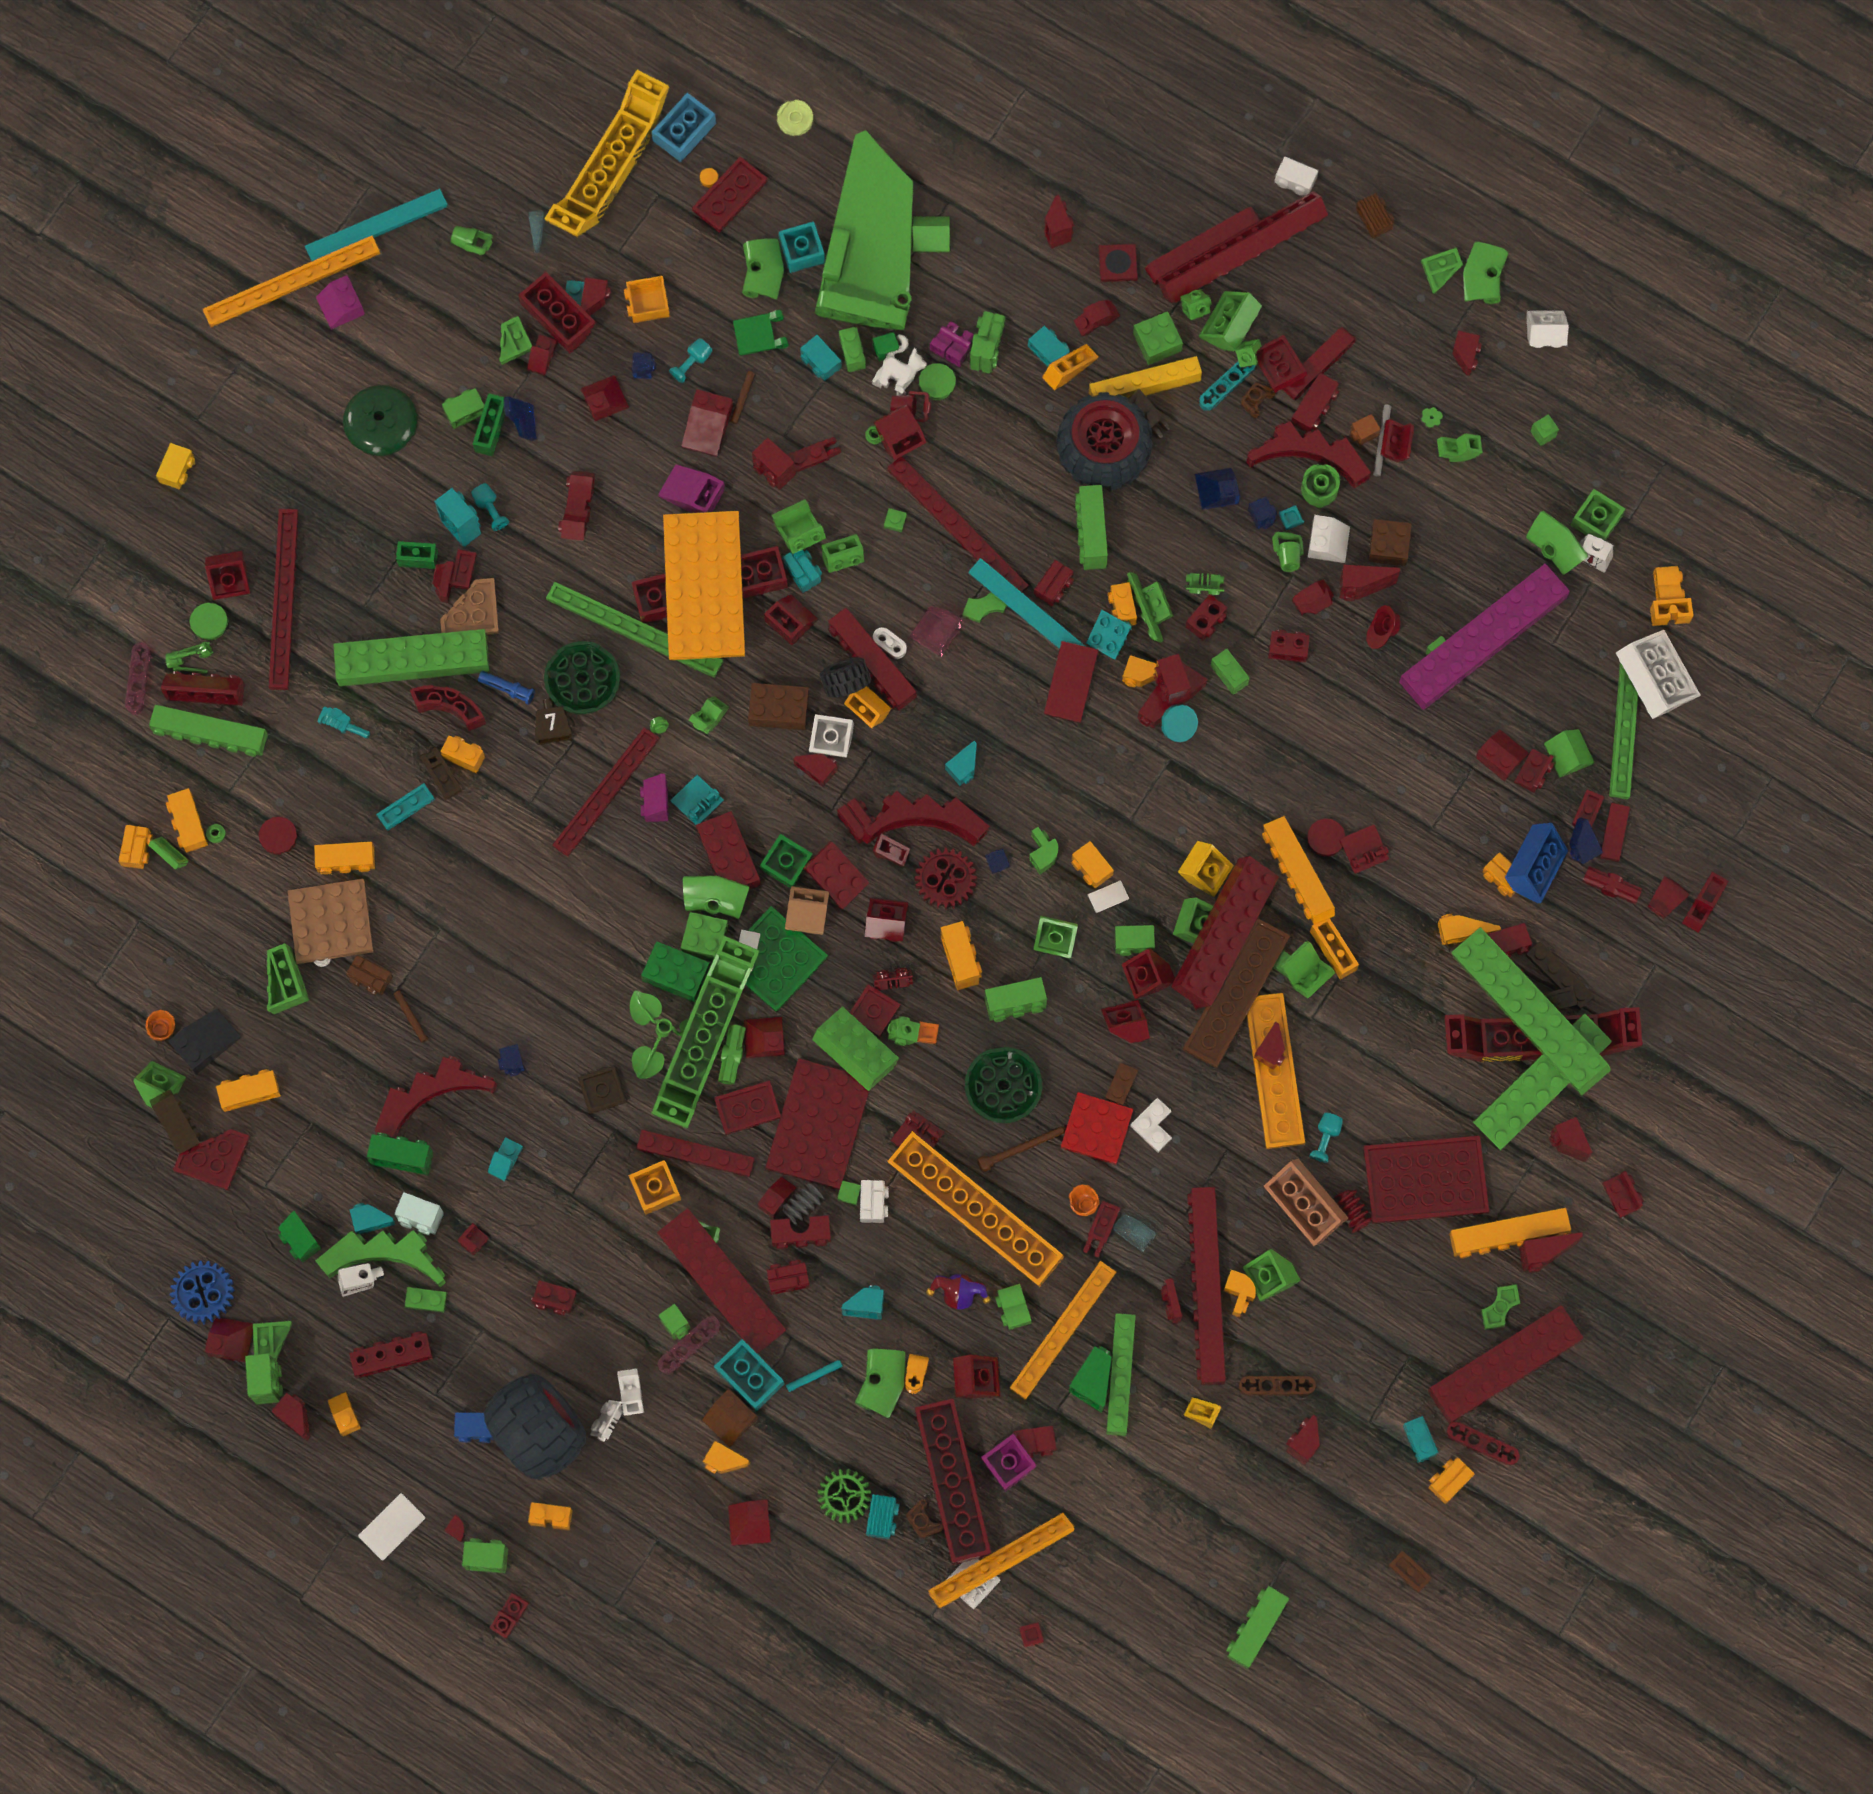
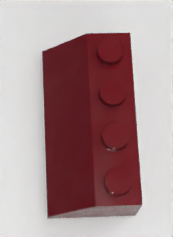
[518,272,596,354]
[161,671,245,706]

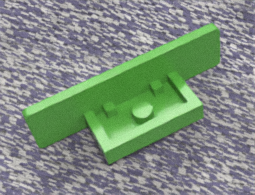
[1127,572,1173,643]

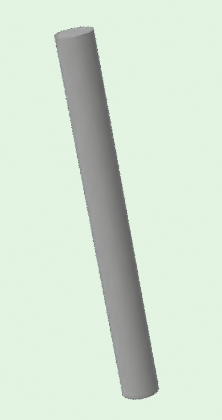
[1373,405,1391,476]

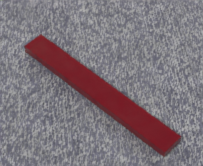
[552,727,660,857]

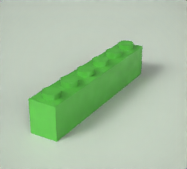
[149,705,268,757]
[1106,1313,1135,1436]

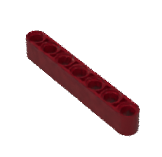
[1145,207,1261,285]

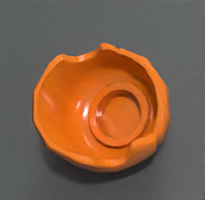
[146,1010,175,1041]
[1069,1184,1099,1216]

